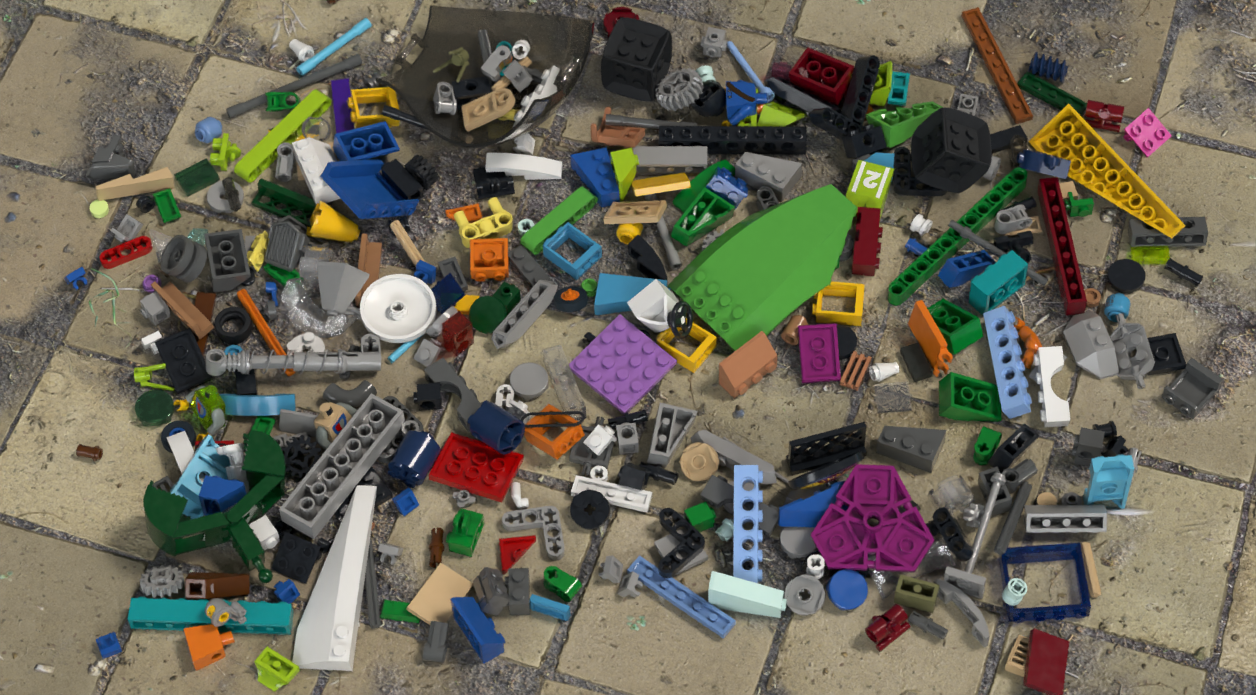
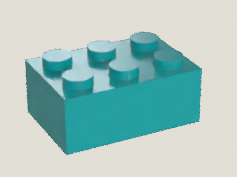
[968,250,1028,316]

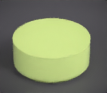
[90,199,109,218]

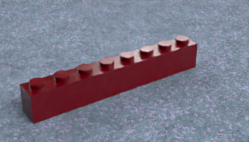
[1037,177,1087,316]

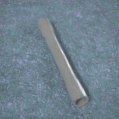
[644,193,682,270]

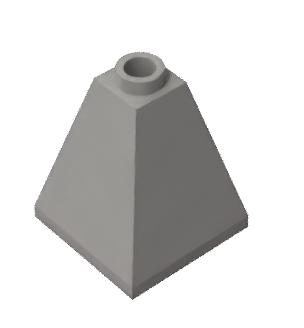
[316,261,370,317]

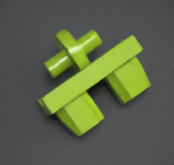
[210,133,241,171]

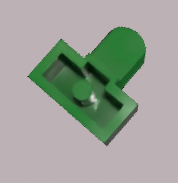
[446,508,485,557]

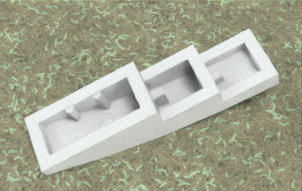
[485,153,563,180]

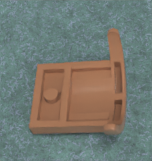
[590,106,645,149]

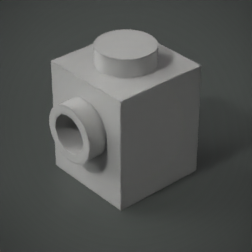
[140,291,171,326]

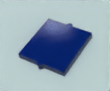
[431,273,466,314]

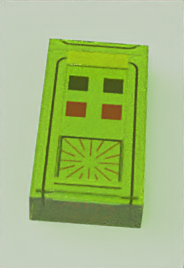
[1130,245,1170,264]

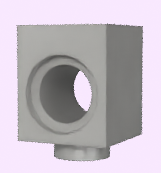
[616,422,639,455]

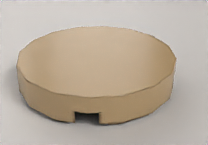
[680,442,719,482]

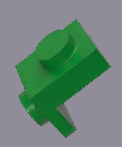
[1064,192,1094,217]

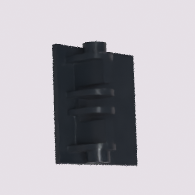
[473,167,515,200]
[271,532,322,584]

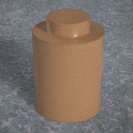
[781,315,808,345]

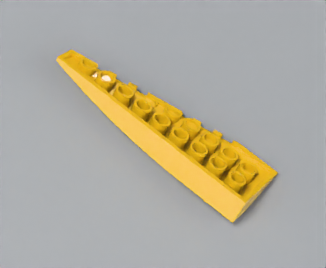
[1028,104,1186,239]

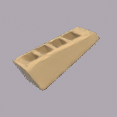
[1005,635,1029,677]

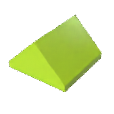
[869,61,893,107]

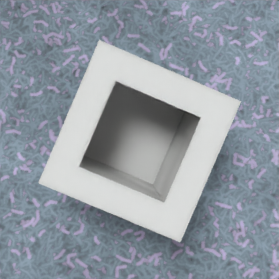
[249,515,280,551]

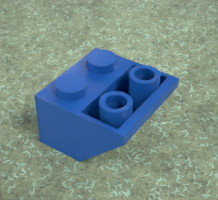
[199,475,247,516]

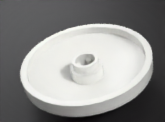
[360,274,436,343]

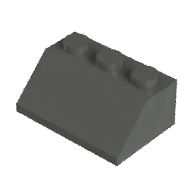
[204,229,251,292]

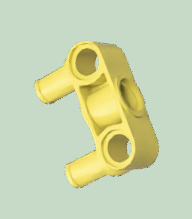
[454,197,513,248]

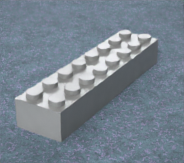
[279,393,405,539]

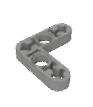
[502,506,565,561]

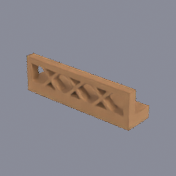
[355,234,382,308]
[151,281,214,339]

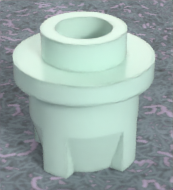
[715,518,734,542]

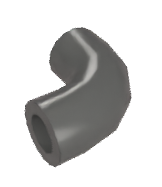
[323,380,377,408]

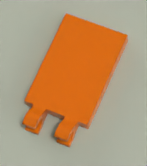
[908,300,953,377]

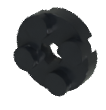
[570,490,610,530]

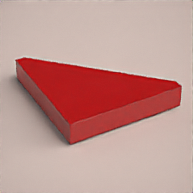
[499,535,536,575]

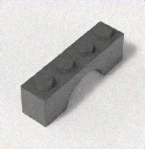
[424,358,483,432]
[700,475,779,538]

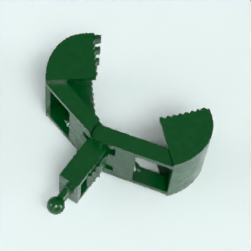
[143,430,285,583]

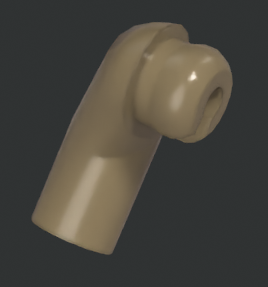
[921,231,944,247]

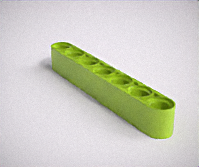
[234,89,332,183]

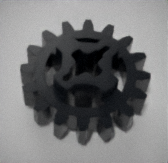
[281,435,321,478]

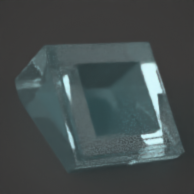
[188,228,209,245]

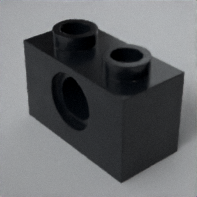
[451,76,491,110]
[842,124,887,158]

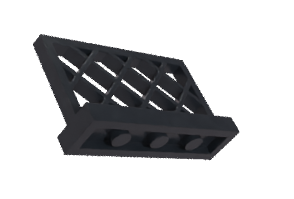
[786,422,867,476]

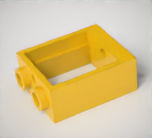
[347,87,400,129]
[812,282,865,326]
[656,318,717,373]

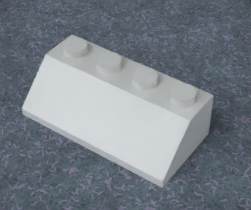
[292,137,341,204]

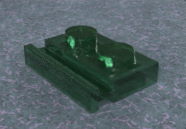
[174,158,220,197]

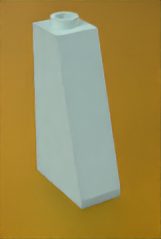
[708,571,787,618]

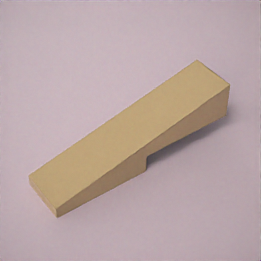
[96,167,174,201]

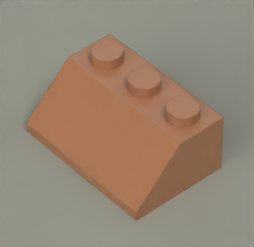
[719,331,777,399]

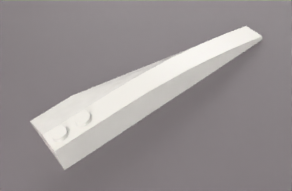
[292,485,377,671]

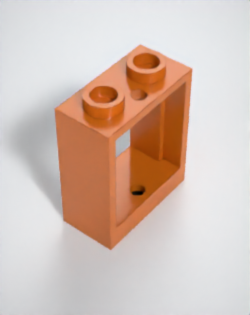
[524,404,585,460]

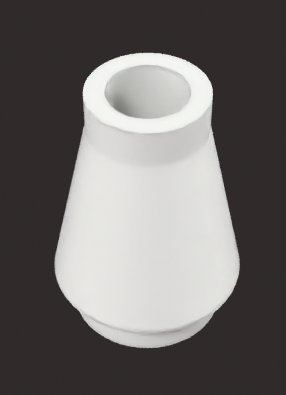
[289,39,314,62]
[869,362,899,382]

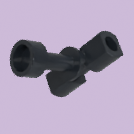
[993,231,1033,263]

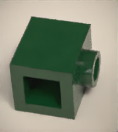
[493,281,521,315]

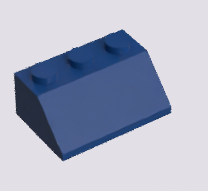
[333,121,400,161]
[450,597,506,664]

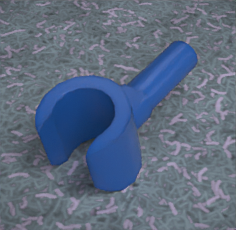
[266,282,278,307]

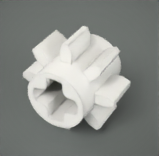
[963,503,985,528]

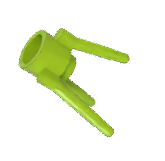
[134,363,175,391]

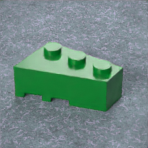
[671,187,735,247]

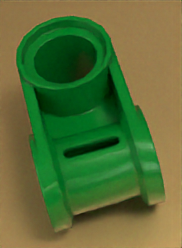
[265,92,301,112]
[973,426,1002,466]
[543,566,582,602]

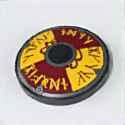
[788,451,864,489]

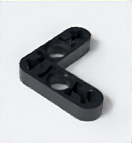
[894,147,947,196]
[658,508,705,578]

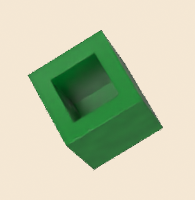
[684,501,716,532]

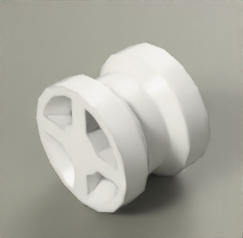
[910,214,933,236]

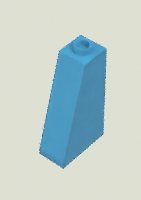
[594,273,671,315]

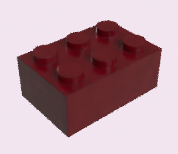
[789,47,854,106]

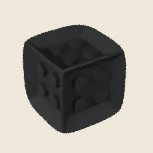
[601,18,672,102]
[911,107,992,193]

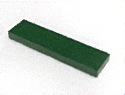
[1017,72,1087,117]

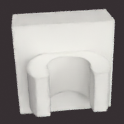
[513,131,535,156]
[141,331,162,355]

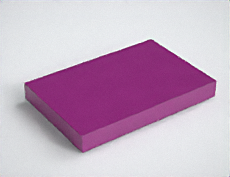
[798,323,841,383]

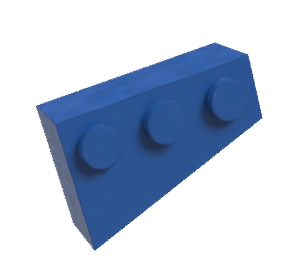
[570,148,620,208]

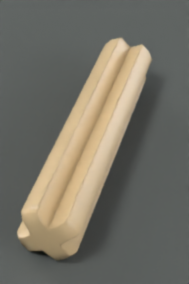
[491,56,532,91]
[390,220,425,267]
[1079,542,1101,598]

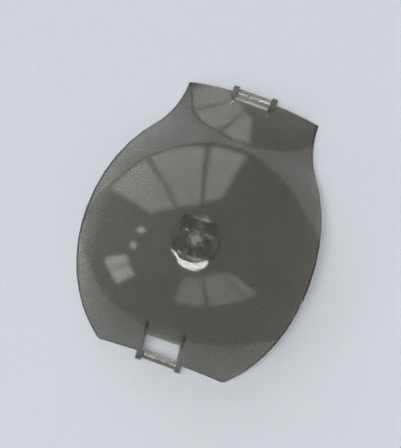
[376,5,594,148]

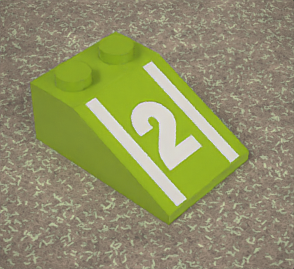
[845,160,895,219]

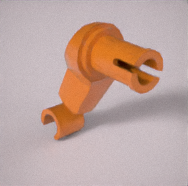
[1014,317,1042,369]

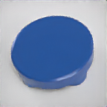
[826,569,868,610]

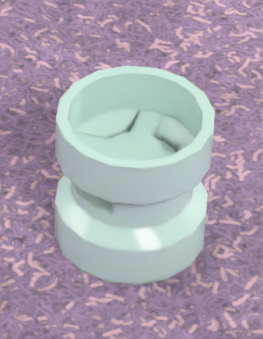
[696,65,716,87]
[1002,578,1027,606]

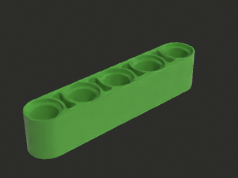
[520,186,598,255]

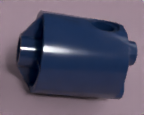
[468,400,525,454]
[388,431,441,488]

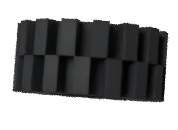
[404,155,439,190]

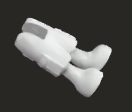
[216,443,250,493]

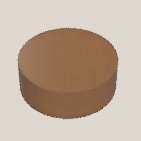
[1084,288,1101,308]

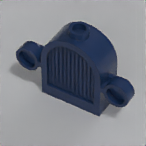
[1016,149,1071,179]

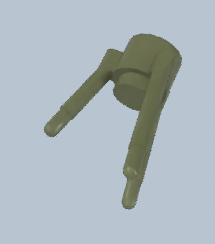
[433,47,469,83]

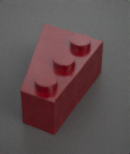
[852,207,883,276]

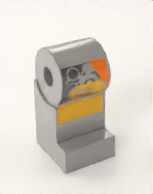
[481,46,513,82]

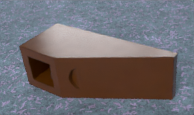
[185,572,250,599]

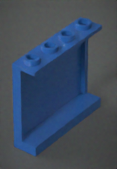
[320,159,419,219]

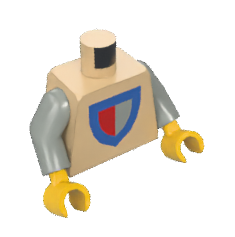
[314,402,358,451]

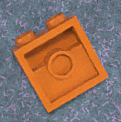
[470,238,509,282]

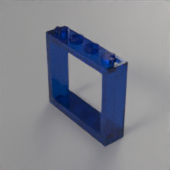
[998,543,1091,623]

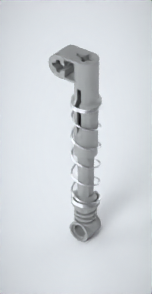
[206,334,381,376]

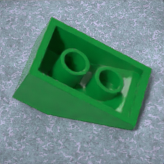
[927,299,983,355]
[939,372,1001,422]

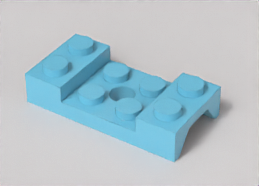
[170,434,231,519]
[1083,454,1134,509]

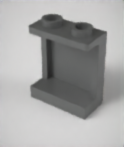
[1162,358,1223,419]

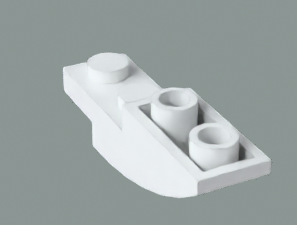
[513,66,560,129]

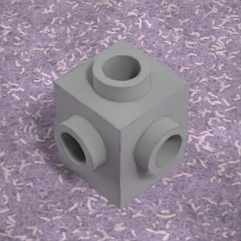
[701,27,728,58]

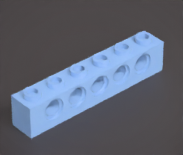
[983,306,1032,419]
[733,465,763,584]

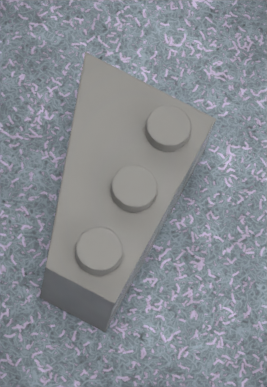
[735,152,802,201]
[647,403,698,468]

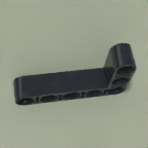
[810,55,880,140]

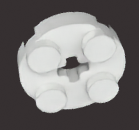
[287,332,326,355]

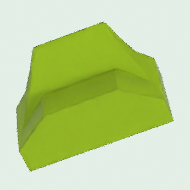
[254,646,300,692]

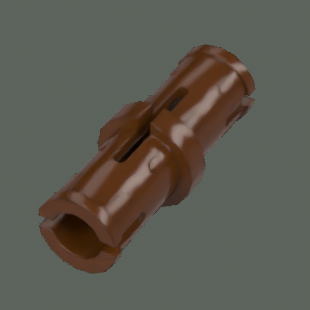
[429,527,445,568]

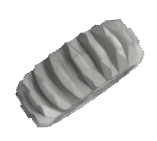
[655,68,704,111]

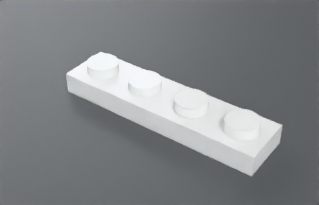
[571,475,652,513]

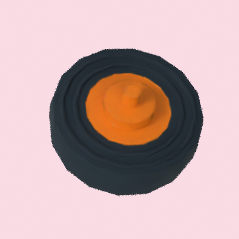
[554,286,588,312]

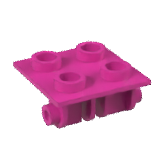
[1123,108,1171,158]

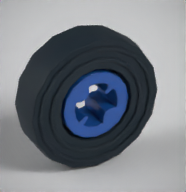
[161,421,196,454]

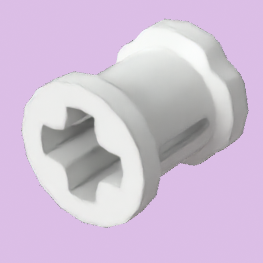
[512,40,530,59]
[806,555,825,579]

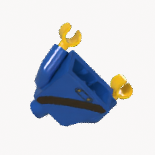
[722,80,767,126]

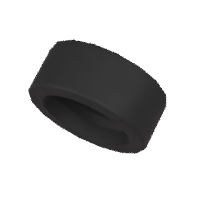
[214,307,252,344]

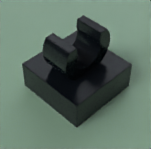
[1101,435,1128,457]

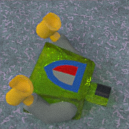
[173,385,225,441]

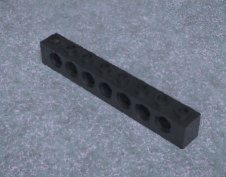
[659,126,807,154]

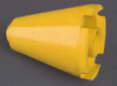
[306,201,360,243]

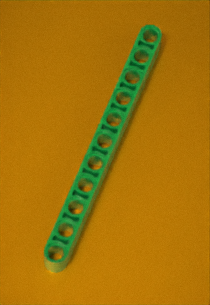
[888,167,1028,306]

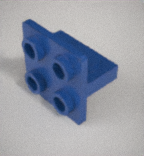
[705,167,748,209]

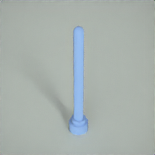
[727,41,775,103]

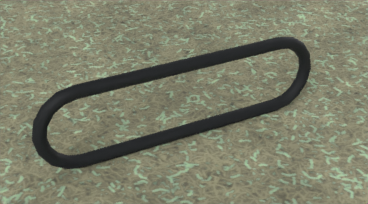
[521,411,585,428]

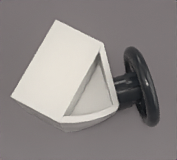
[627,279,693,339]

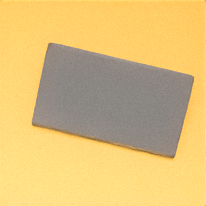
[279,409,318,437]

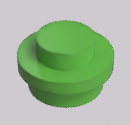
[580,278,598,297]

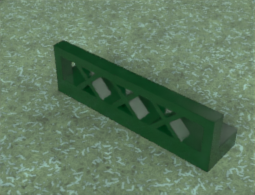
[252,178,316,228]

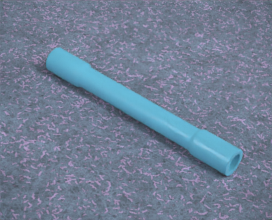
[296,18,372,76]

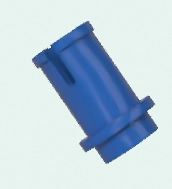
[905,238,928,256]

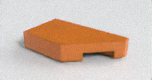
[445,203,482,223]

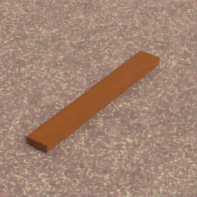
[961,7,1033,124]

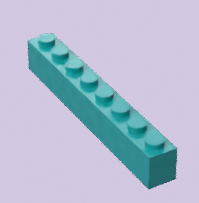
[128,597,294,635]

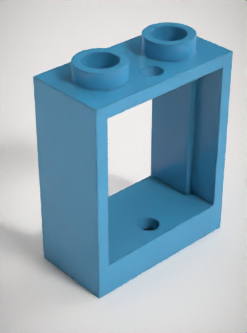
[543,222,602,280]

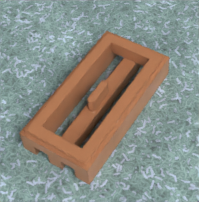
[840,351,872,391]

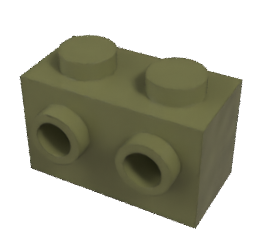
[894,574,940,613]

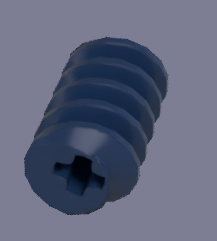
[1028,52,1069,83]

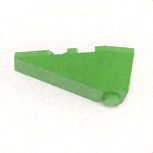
[866,101,943,148]

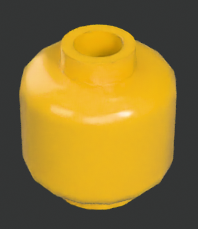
[616,223,643,244]

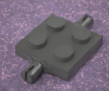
[569,416,617,477]

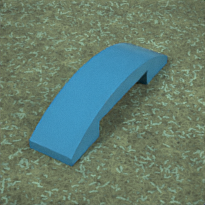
[218,394,296,416]

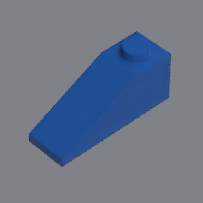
[938,250,996,288]

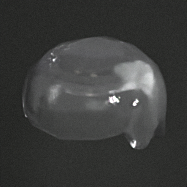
[301,117,331,143]

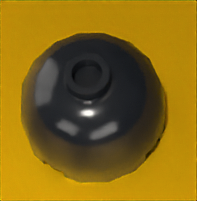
[690,82,726,117]

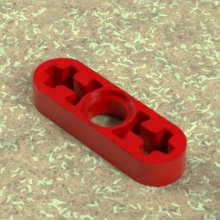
[99,236,153,269]

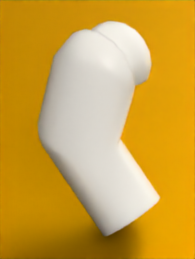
[511,482,529,510]

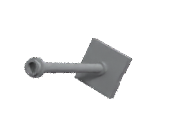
[944,473,1006,599]

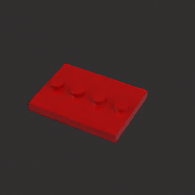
[429,432,524,503]

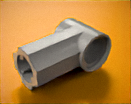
[275,143,296,182]

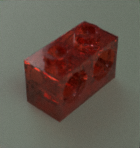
[442,311,474,356]

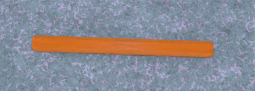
[237,289,296,376]

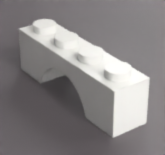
[1034,346,1070,427]

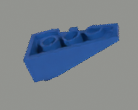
[778,481,849,527]

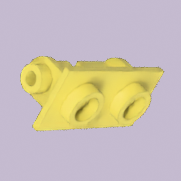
[247,231,269,272]

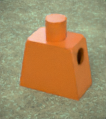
[184,624,235,671]

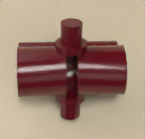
[1084,100,1125,132]
[865,604,911,652]

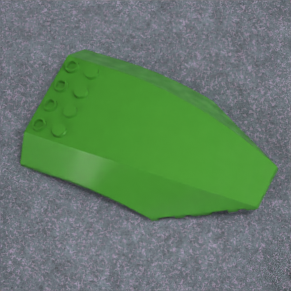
[668,184,858,351]

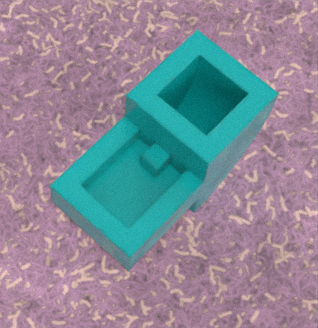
[888,71,910,106]

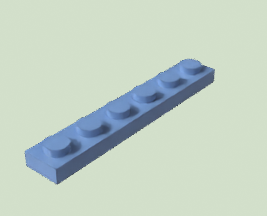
[627,555,736,639]

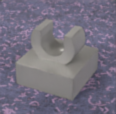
[378,543,403,565]
[598,556,623,584]
[617,571,644,597]

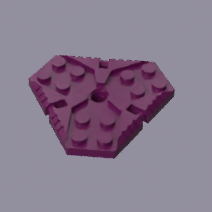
[811,464,934,573]

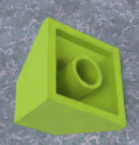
[757,101,807,126]
[610,148,639,202]

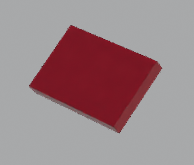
[1023,628,1069,695]

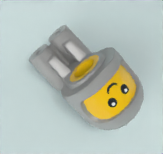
[205,598,247,627]

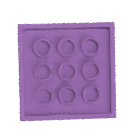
[568,314,677,415]

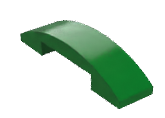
[672,159,735,213]

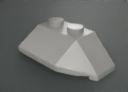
[1063,311,1119,380]

